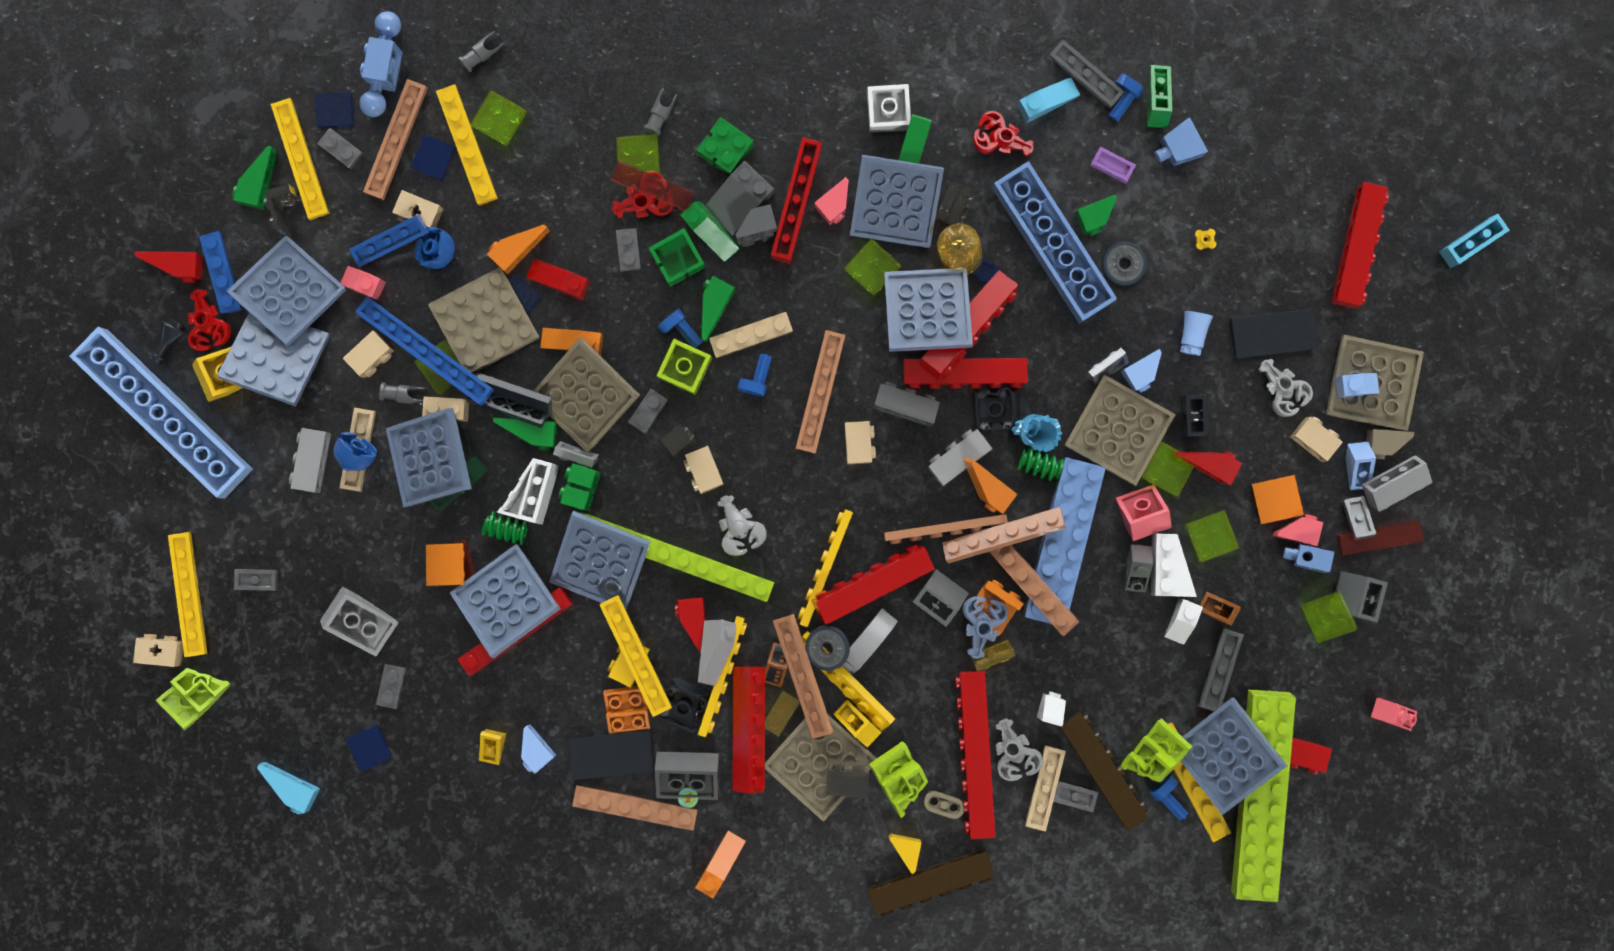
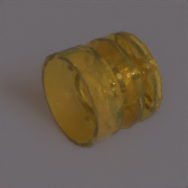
[937,224,983,275]

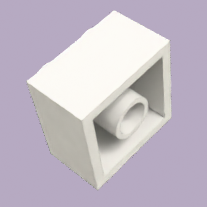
[867,84,911,133]

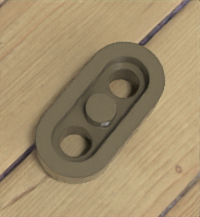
[924,791,964,819]

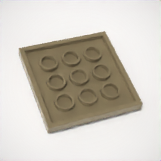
[428,267,539,374]
[1326,335,1424,432]
[534,337,640,453]
[1064,375,1175,486]
[765,714,877,822]

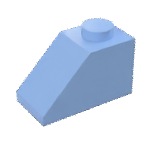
[1121,349,1162,393]
[1335,373,1379,398]
[1345,442,1376,491]
[521,724,556,774]

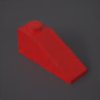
[135,252,203,283]
[526,259,590,301]
[1174,451,1242,485]
[675,597,706,654]

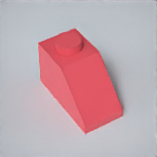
[814,177,849,225]
[341,266,386,301]
[1272,514,1323,546]

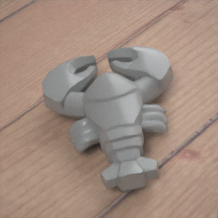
[1259,359,1313,417]
[718,495,767,556]
[996,719,1043,781]

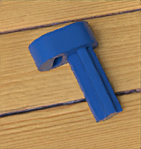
[1108,73,1144,122]
[658,309,703,348]
[737,354,772,397]
[1149,774,1189,821]

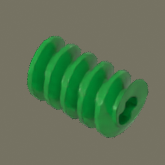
[1017,447,1064,482]
[482,511,528,546]

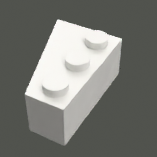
[497,458,559,525]
[1151,534,1197,597]

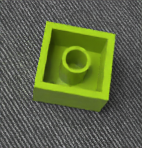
[657,339,712,395]

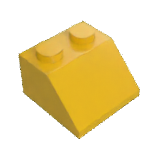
[192,347,242,402]

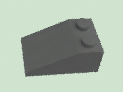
[705,161,775,237]

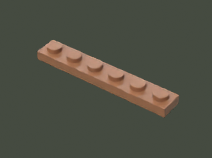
[363,79,428,200]
[796,330,845,454]
[942,507,1066,564]
[884,515,1008,544]
[989,545,1079,636]
[773,614,833,739]
[572,785,698,831]

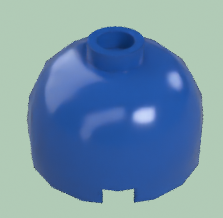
[415,227,455,269]
[334,432,377,471]

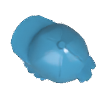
[1012,414,1062,452]

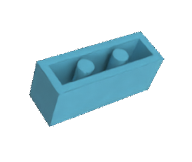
[1439,214,1510,268]

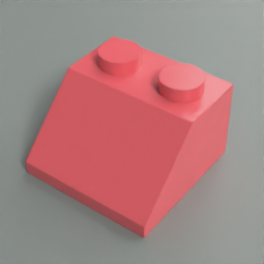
[1116,484,1172,541]

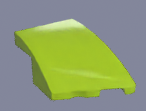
[156,668,230,731]
[1120,718,1193,782]
[869,741,928,818]

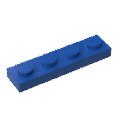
[349,214,429,267]
[199,231,243,315]

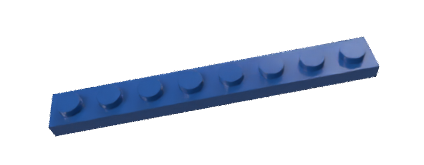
[355,296,494,406]

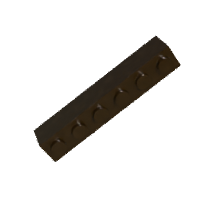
[1059,711,1149,831]
[868,849,994,916]

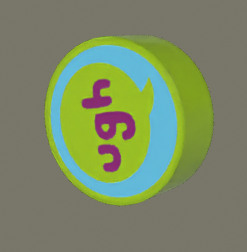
[678,787,698,808]

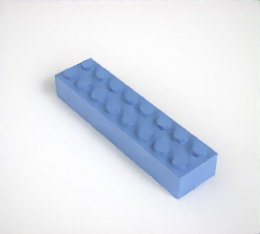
[992,161,1117,324]
[1022,457,1106,624]

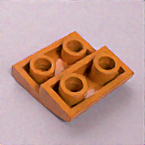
[1252,475,1304,524]
[426,543,465,586]
[603,686,650,734]

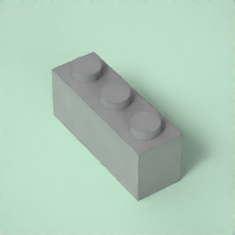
[289,428,331,493]
[927,429,992,486]
[1362,455,1433,512]

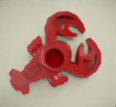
[973,111,1034,157]
[612,171,674,218]
[188,289,231,351]

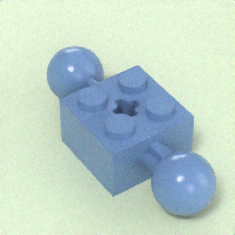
[359,11,403,117]

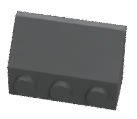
[873,382,940,427]
[655,752,719,800]

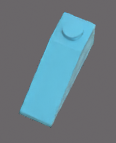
[1017,78,1080,124]
[257,762,320,814]

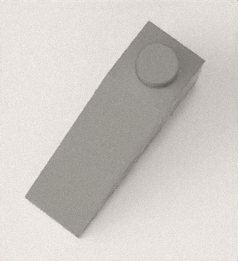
[698,620,736,686]

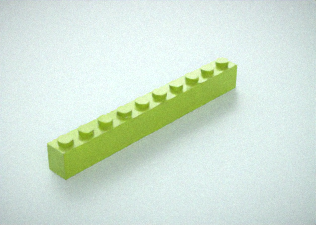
[580,512,775,602]

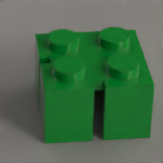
[697,117,754,177]
[649,228,706,287]
[559,463,601,511]

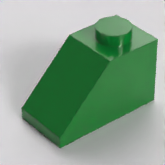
[1075,195,1117,236]

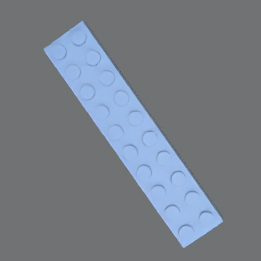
[69,327,253,499]

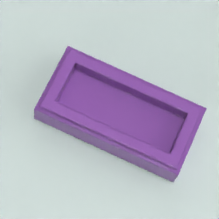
[1090,147,1136,184]

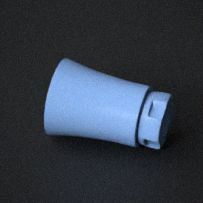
[1180,311,1213,356]

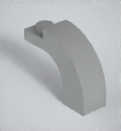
[842,608,898,675]

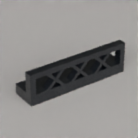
[467,372,552,428]

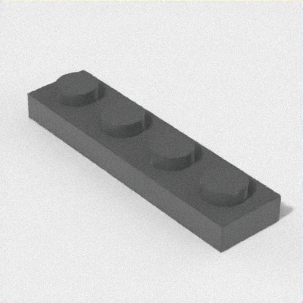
[1049,40,1124,108]
[1198,628,1244,712]

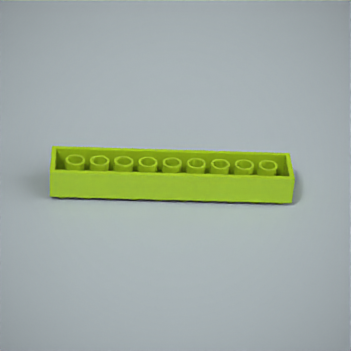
[1231,690,1296,902]

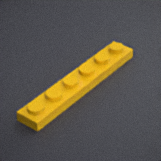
[436,84,498,205]
[271,98,330,220]
[797,509,853,627]
[168,532,207,657]
[599,595,672,717]
[698,616,747,737]
[802,631,895,731]
[1168,723,1231,843]

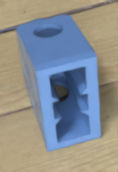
[1154,118,1208,166]
[1283,544,1334,573]

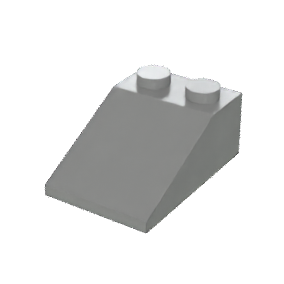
[320,587,399,656]

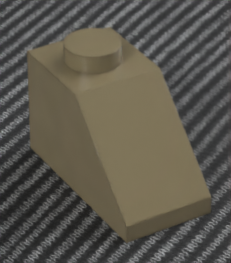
[1366,429,1414,460]

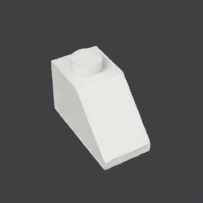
[1164,599,1203,644]
[1037,691,1066,726]

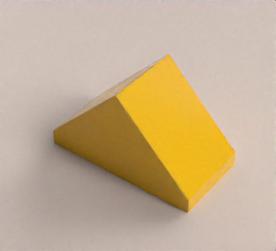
[479,729,506,765]
[889,834,921,874]

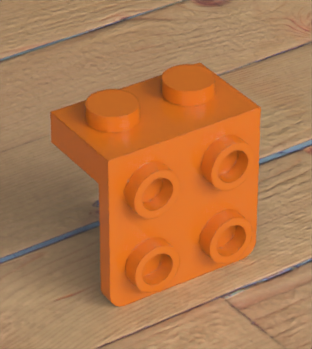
[974,580,1024,636]

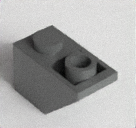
[1125,544,1153,592]

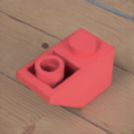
[1371,698,1417,731]

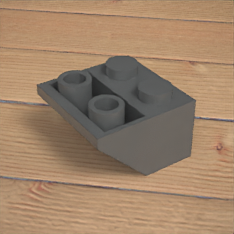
[736,204,777,247]
[912,569,969,627]
[1330,571,1388,622]

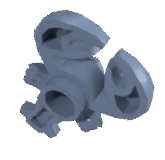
[962,596,1008,659]

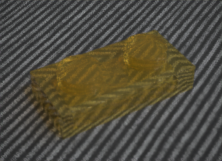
[970,640,1016,671]
[765,690,800,737]

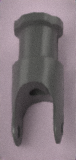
[458,31,504,73]
[643,88,677,136]
[379,382,429,406]

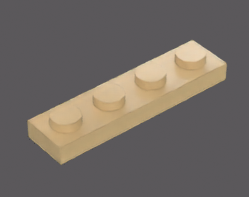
[709,312,793,358]
[340,408,376,492]
[1025,745,1066,832]

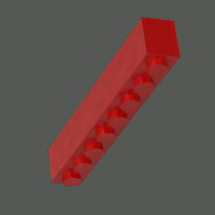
[955,670,995,839]

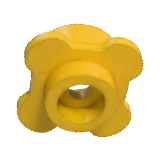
[1195,229,1216,250]

